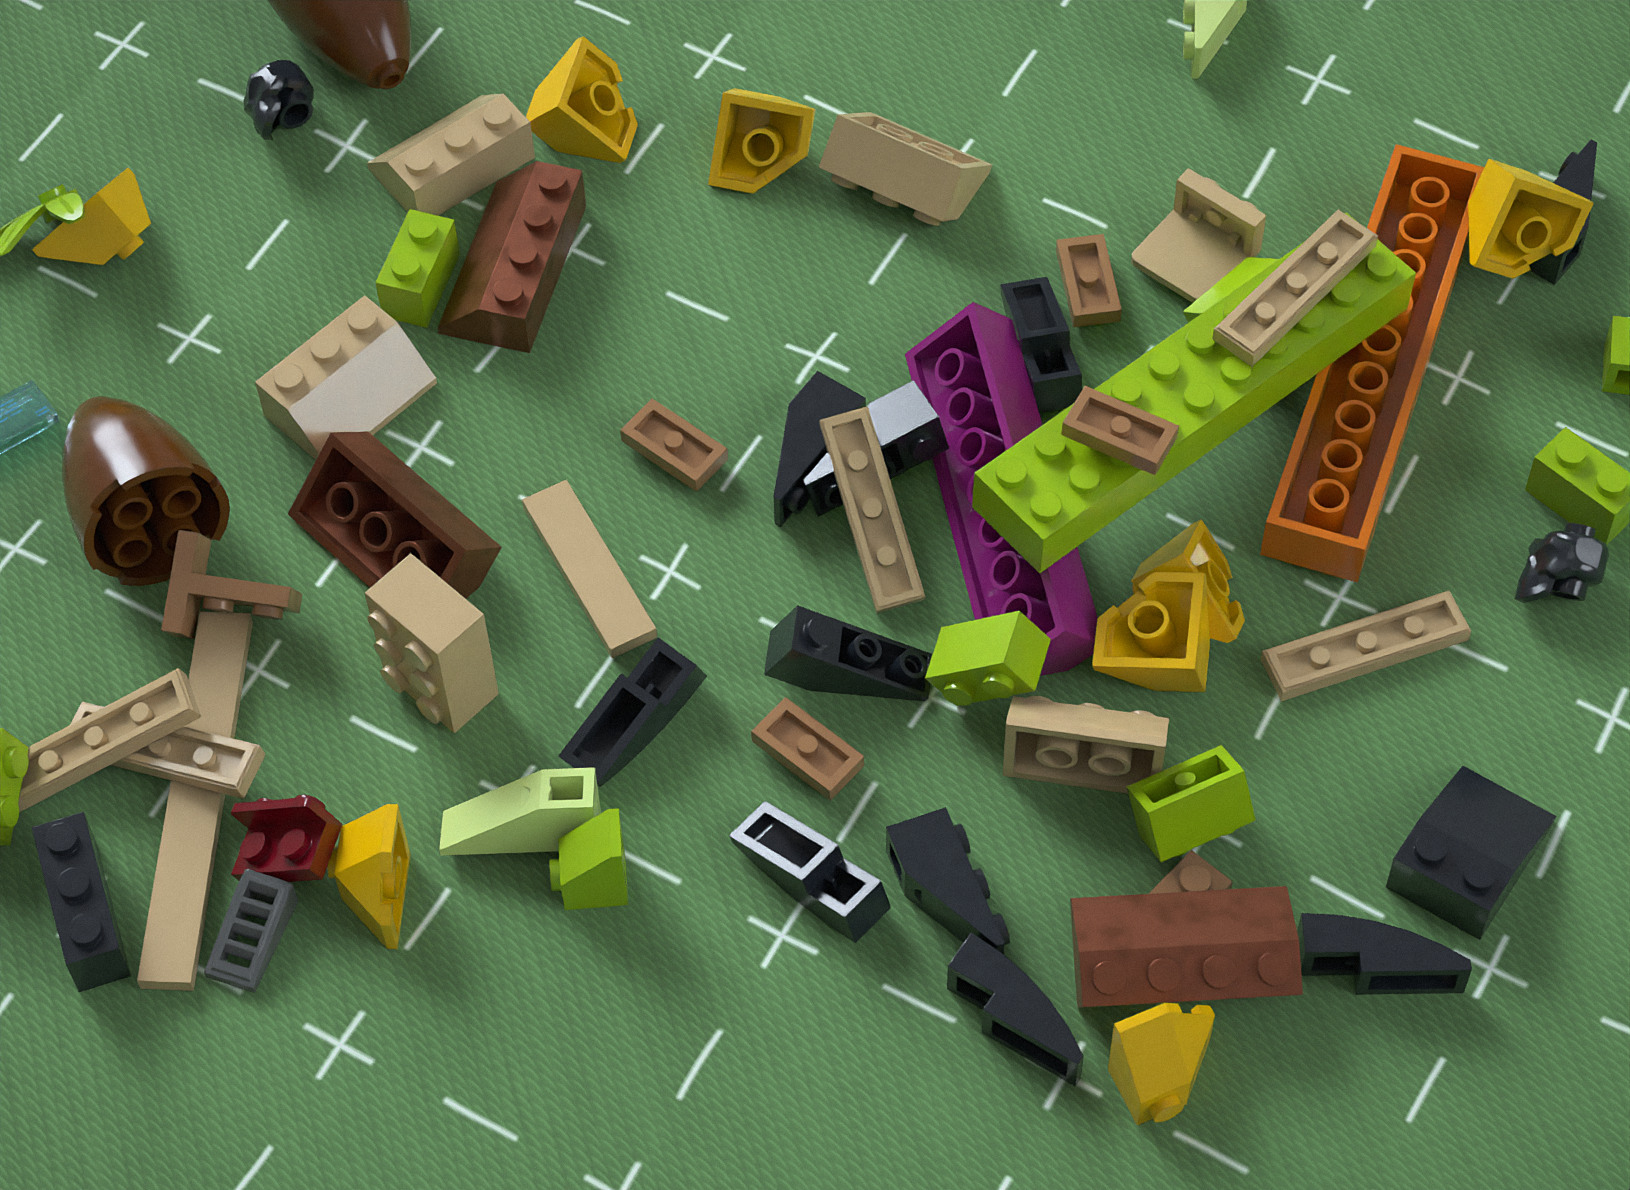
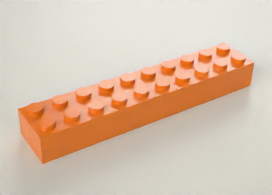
[1260,144,1484,583]

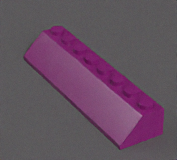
[905,302,1098,676]

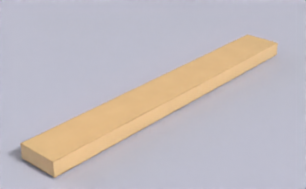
[137,612,253,991]

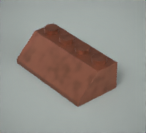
[438,161,586,353]
[288,431,502,599]
[1070,886,1303,1007]

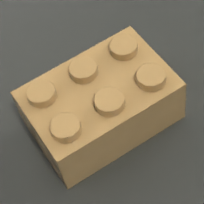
[365,553,499,733]

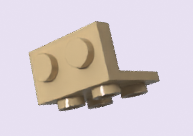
[1131,168,1266,303]

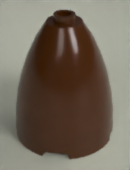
[268,0,412,90]
[62,396,230,586]

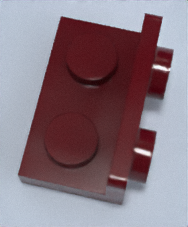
[231,795,343,882]

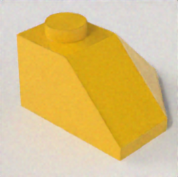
[526,36,638,163]
[708,88,816,194]
[1468,159,1594,279]
[32,167,151,265]
[1131,519,1245,643]
[1092,572,1210,692]
[327,804,411,949]
[1108,1003,1215,1125]

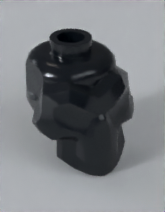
[243,60,314,140]
[1514,523,1609,603]

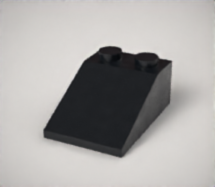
[1386,766,1557,940]

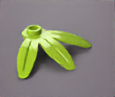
[0,184,85,257]

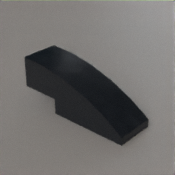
[1000,277,1082,413]
[558,638,707,787]
[729,801,891,943]
[1297,913,1472,995]
[947,933,1084,1087]

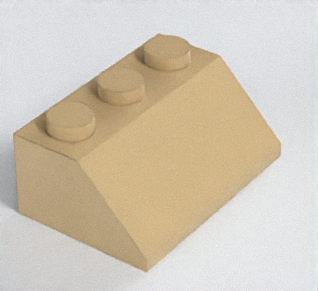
[367,94,535,216]
[819,112,992,226]
[255,295,437,460]
[1003,696,1169,794]

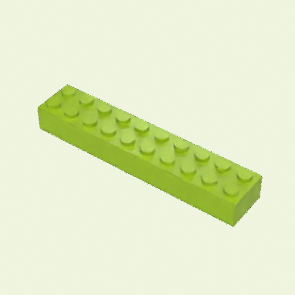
[972,212,1416,573]

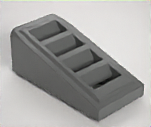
[204,869,298,993]

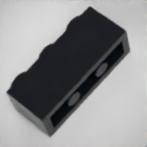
[31,812,131,992]

